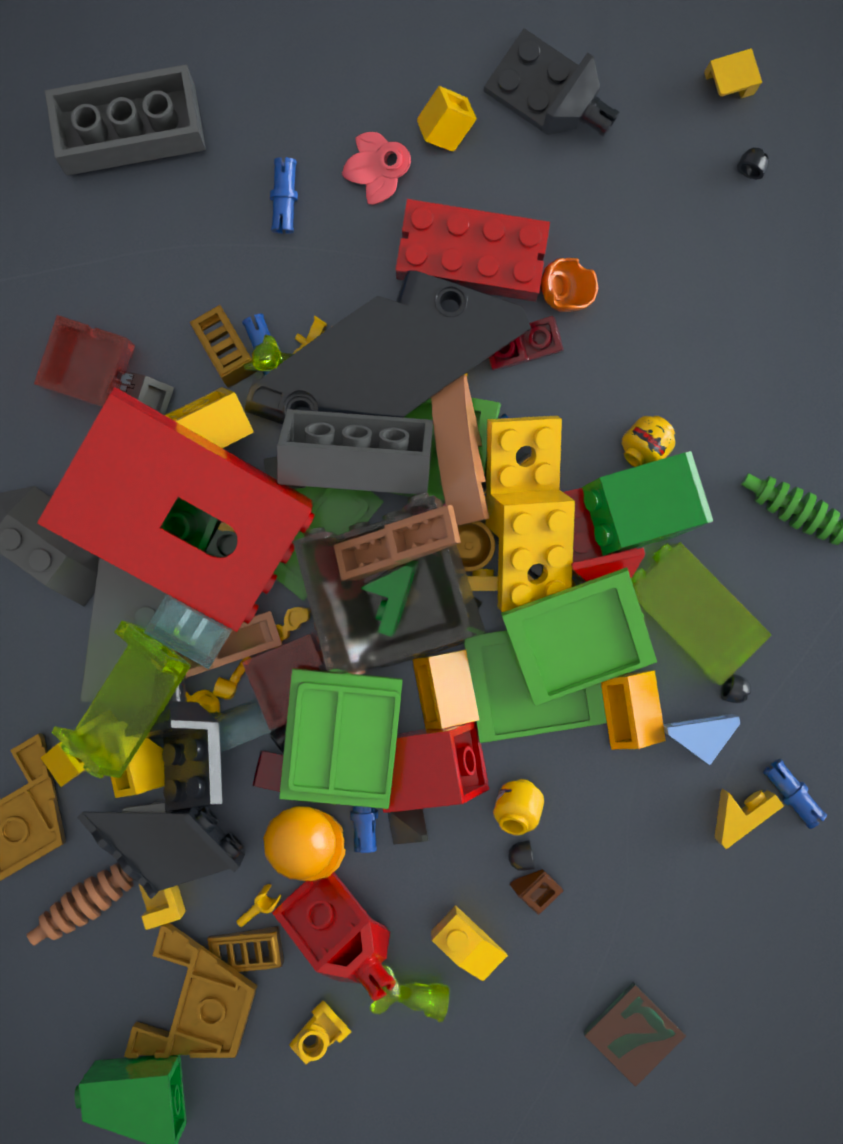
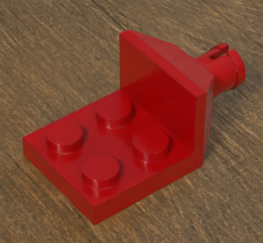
[564,488,645,583]
[272,872,396,1001]

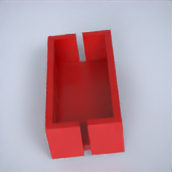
[396,199,550,302]

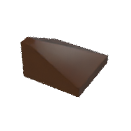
[509,869,564,915]

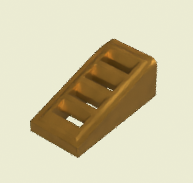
[189,305,258,387]
[208,926,284,972]

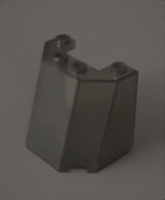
[293,493,486,674]

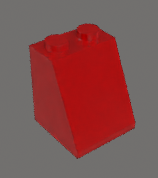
[383,721,489,813]

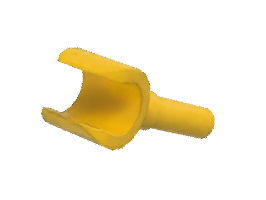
[213,657,253,700]
[236,884,281,927]

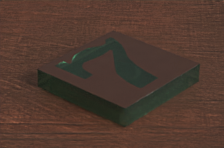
[583,982,686,1087]

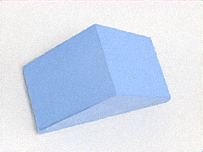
[663,714,740,765]

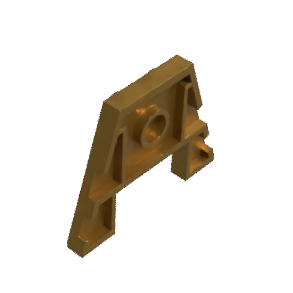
[0,733,66,881]
[124,923,258,1058]

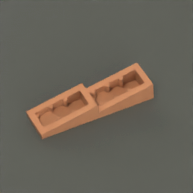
[334,505,461,581]

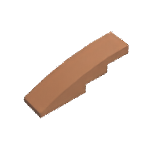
[431,375,489,526]

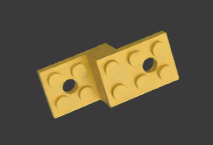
[486,416,575,612]

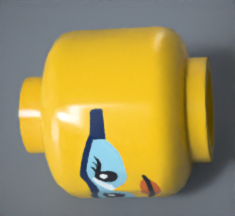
[493,779,544,835]

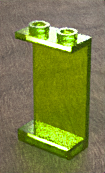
[631,542,772,686]
[51,620,191,778]

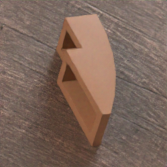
[167,611,282,678]

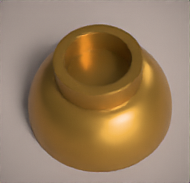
[443,521,495,571]

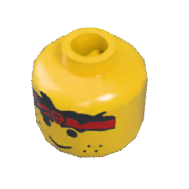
[622,415,675,467]

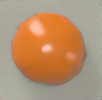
[540,258,599,312]

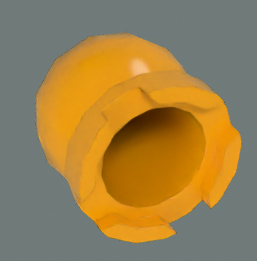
[263,806,346,881]

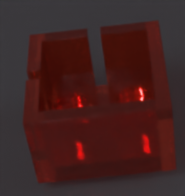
[34,315,135,409]
[242,633,329,730]

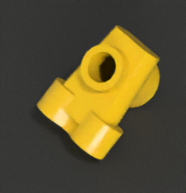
[289,1000,352,1065]

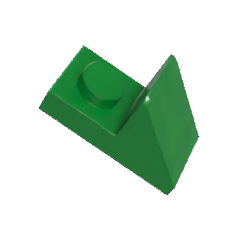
[361,560,419,637]

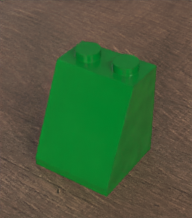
[582,451,713,556]
[75,1055,187,1144]

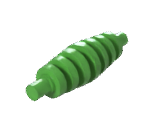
[741,473,843,545]

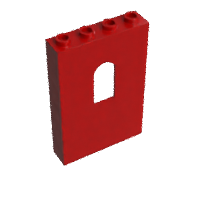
[37,387,315,632]

